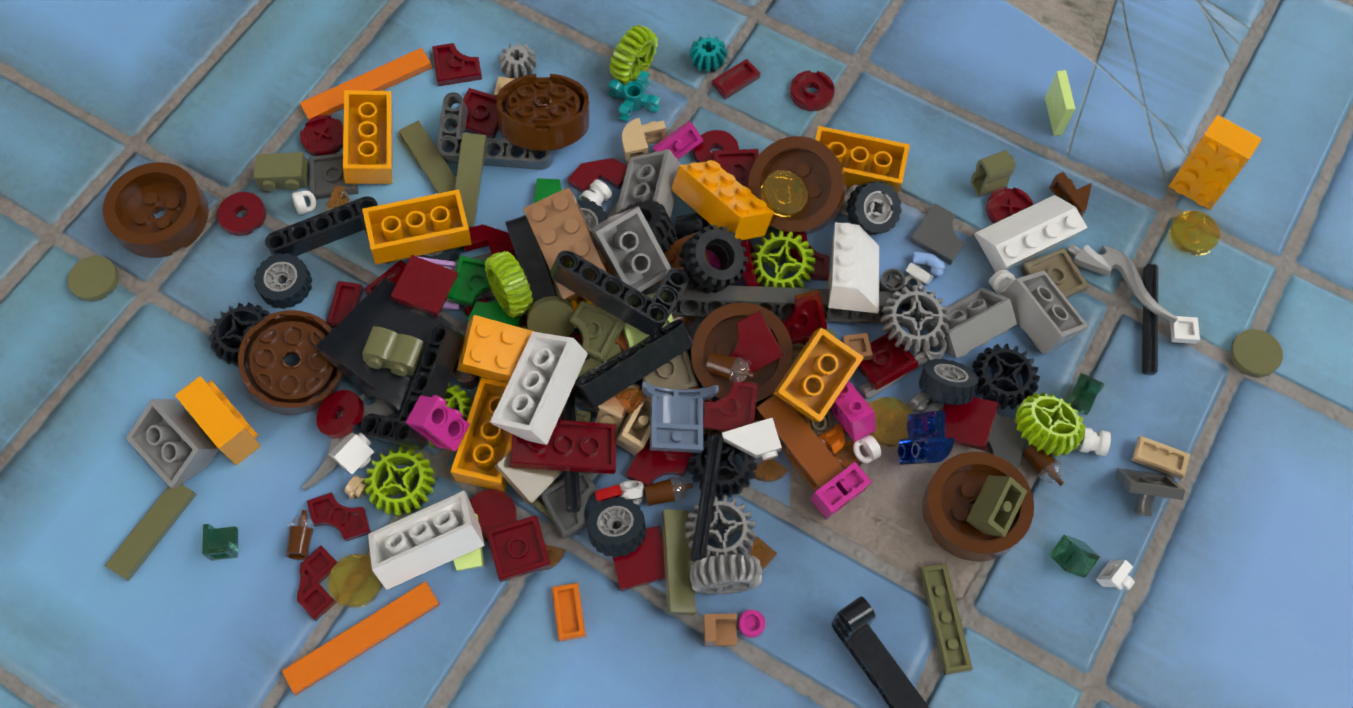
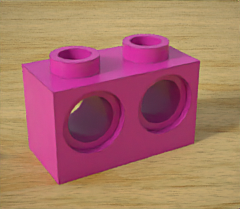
[829,381,876,442]
[406,395,470,451]
[810,462,872,520]

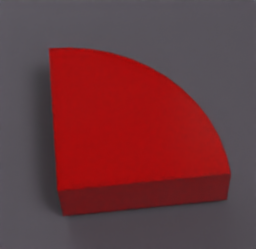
[595,484,622,502]

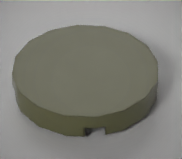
[68,256,119,302]
[526,296,575,337]
[1230,329,1283,377]

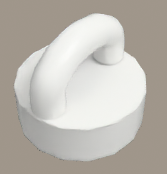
[291,190,316,215]
[989,270,1016,295]
[853,435,881,464]
[619,480,644,505]

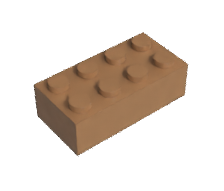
[523,187,610,302]

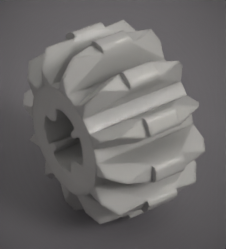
[499,42,537,79]

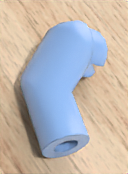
[912,252,945,276]

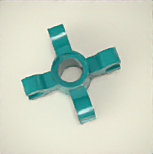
[608,70,661,122]

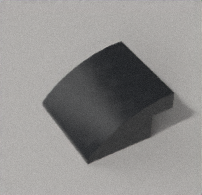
[315,278,464,414]

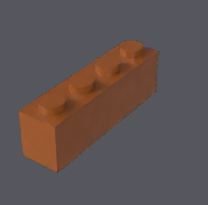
[755,395,844,492]

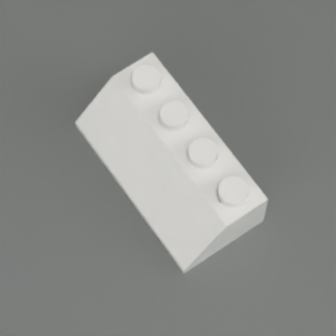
[974,195,1088,273]
[828,222,879,313]
[490,332,588,445]
[368,491,485,590]

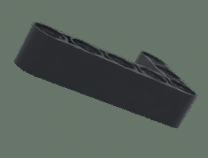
[265,196,393,264]
[505,215,556,304]
[550,250,689,336]
[571,320,694,407]
[360,324,464,450]
[831,596,929,708]

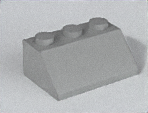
[616,149,681,218]
[589,206,672,292]
[1001,270,1089,354]
[925,287,1017,358]
[126,399,219,489]

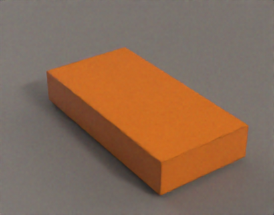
[552,583,586,642]

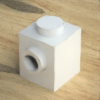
[328,432,374,474]

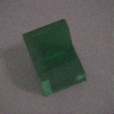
[1064,373,1104,415]
[202,524,238,561]
[1049,534,1100,578]

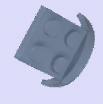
[642,381,719,453]

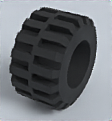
[619,200,676,253]
[679,225,747,293]

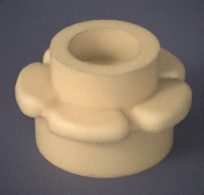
[344,475,368,499]

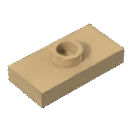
[1131,436,1190,479]

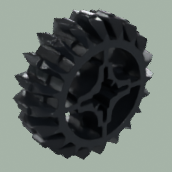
[208,302,270,368]
[972,343,1040,410]
[688,430,757,498]

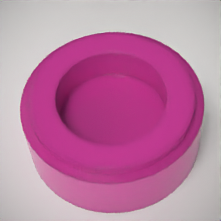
[738,610,765,638]

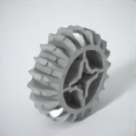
[881,285,950,353]
[685,495,756,558]
[690,554,763,595]

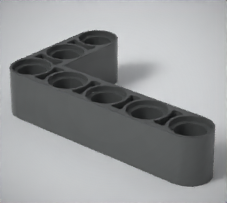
[437,92,553,170]

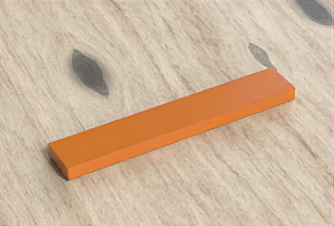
[300,48,432,120]
[282,581,440,696]

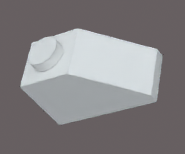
[722,418,782,461]

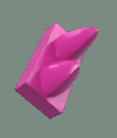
[652,120,703,160]

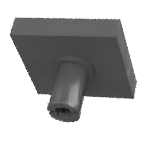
[1115,468,1185,516]

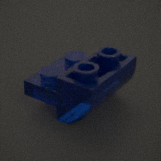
[898,411,954,465]

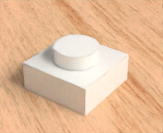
[1170,316,1200,344]

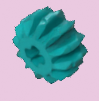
[690,34,727,73]

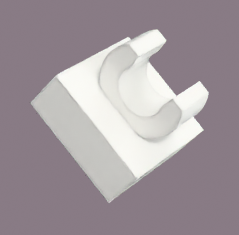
[905,263,934,289]
[1095,560,1135,590]

